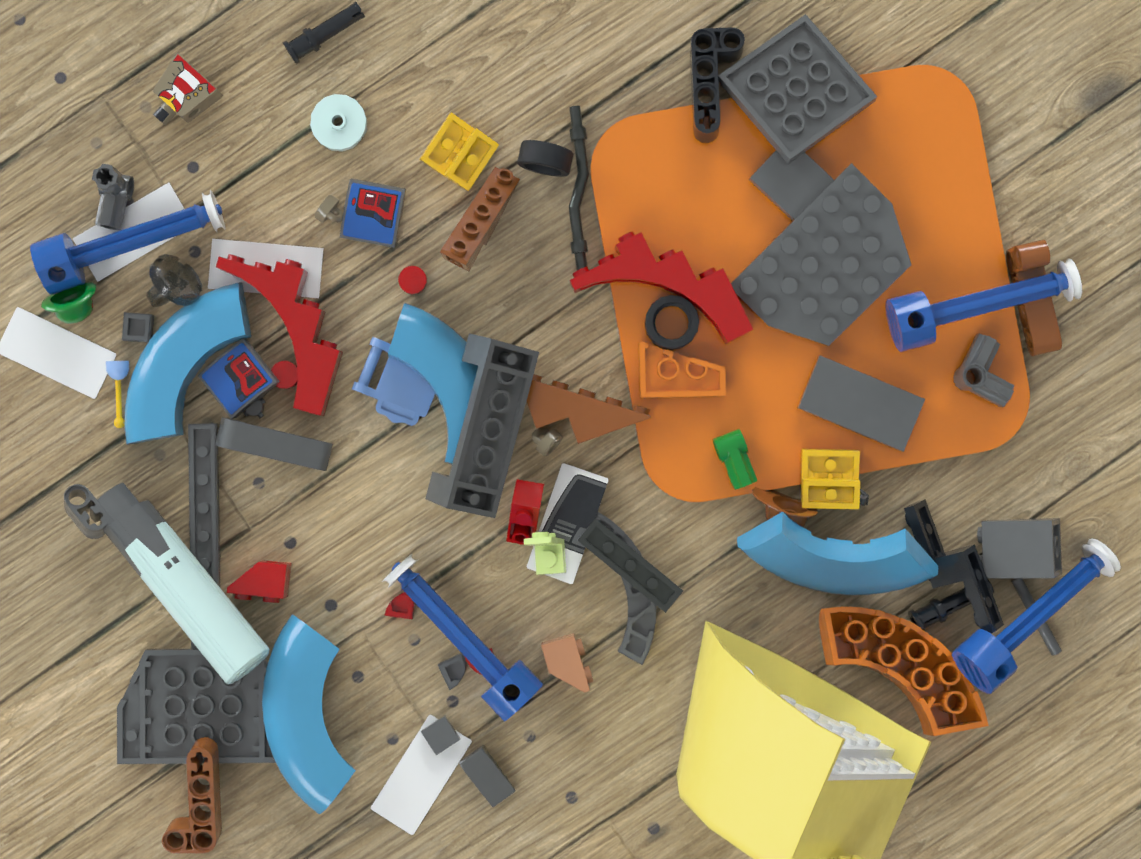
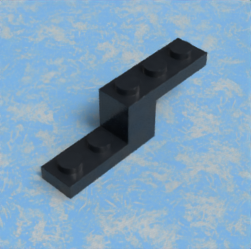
[904,499,1004,634]

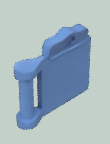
[352,337,435,426]

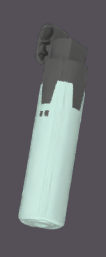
[64,483,270,684]

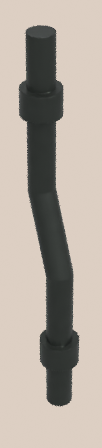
[569,106,589,270]

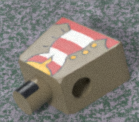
[153,53,223,126]

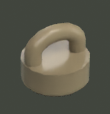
[315,195,343,223]
[532,428,562,456]

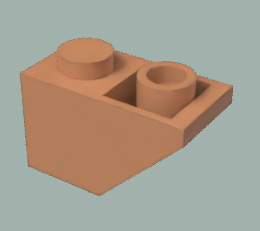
[541,633,593,692]

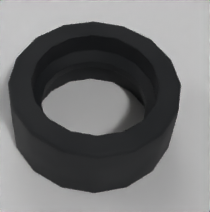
[517,140,574,177]
[645,295,699,350]

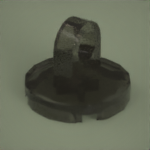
[146,254,202,307]

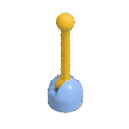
[106,361,129,428]

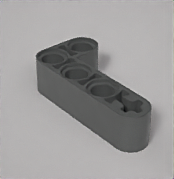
[215,417,333,471]

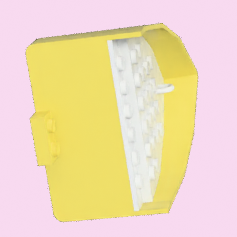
[676,621,931,859]

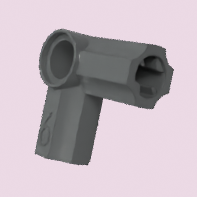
[92,164,134,230]
[953,333,1014,407]

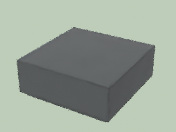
[122,312,154,343]
[421,715,461,755]

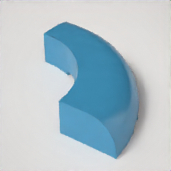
[124,282,252,445]
[388,303,478,465]
[737,512,938,595]
[262,614,356,814]

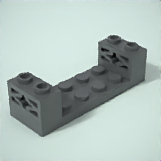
[425,333,539,518]

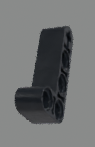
[690,27,745,143]

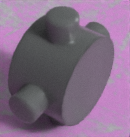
[243,398,266,419]

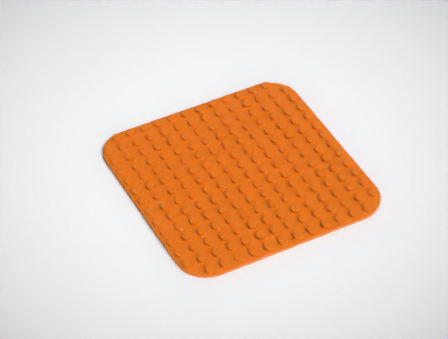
[591,65,1030,502]

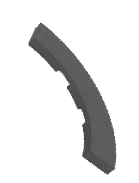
[596,512,657,665]

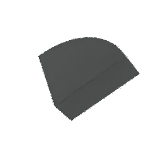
[438,653,466,690]

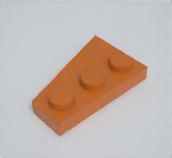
[639,341,726,398]

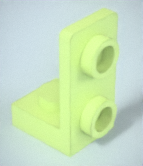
[524,532,566,575]

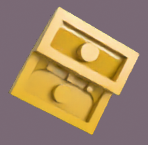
[419,112,499,191]
[801,449,860,509]

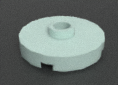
[310,94,367,151]

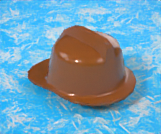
[752,487,818,527]

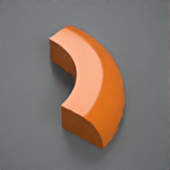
[819,607,989,736]

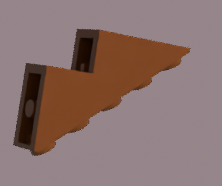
[440,167,520,272]
[527,374,651,444]

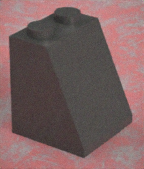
[977,518,1062,578]

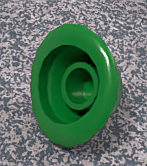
[41,281,96,324]

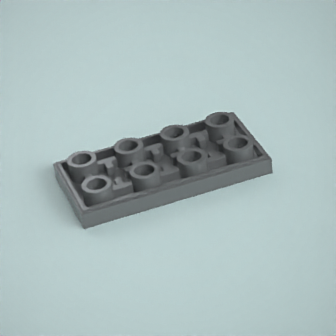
[749,151,834,221]
[797,355,925,452]

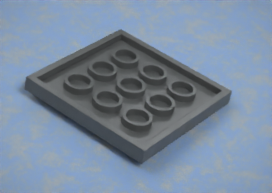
[718,14,877,164]

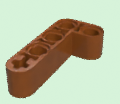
[1006,240,1062,356]
[162,737,222,853]

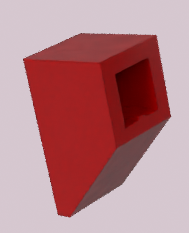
[506,479,544,546]
[226,560,292,603]

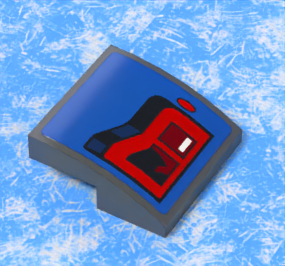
[340,178,406,248]
[198,338,280,419]

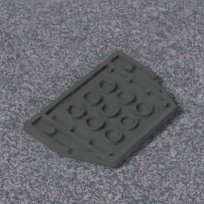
[731,163,911,346]
[117,648,276,764]

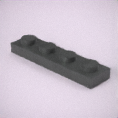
[577,518,683,613]

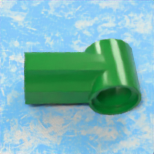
[712,429,758,490]

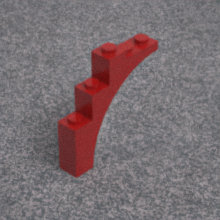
[570,231,754,344]
[216,254,343,416]

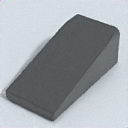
[459,745,516,807]

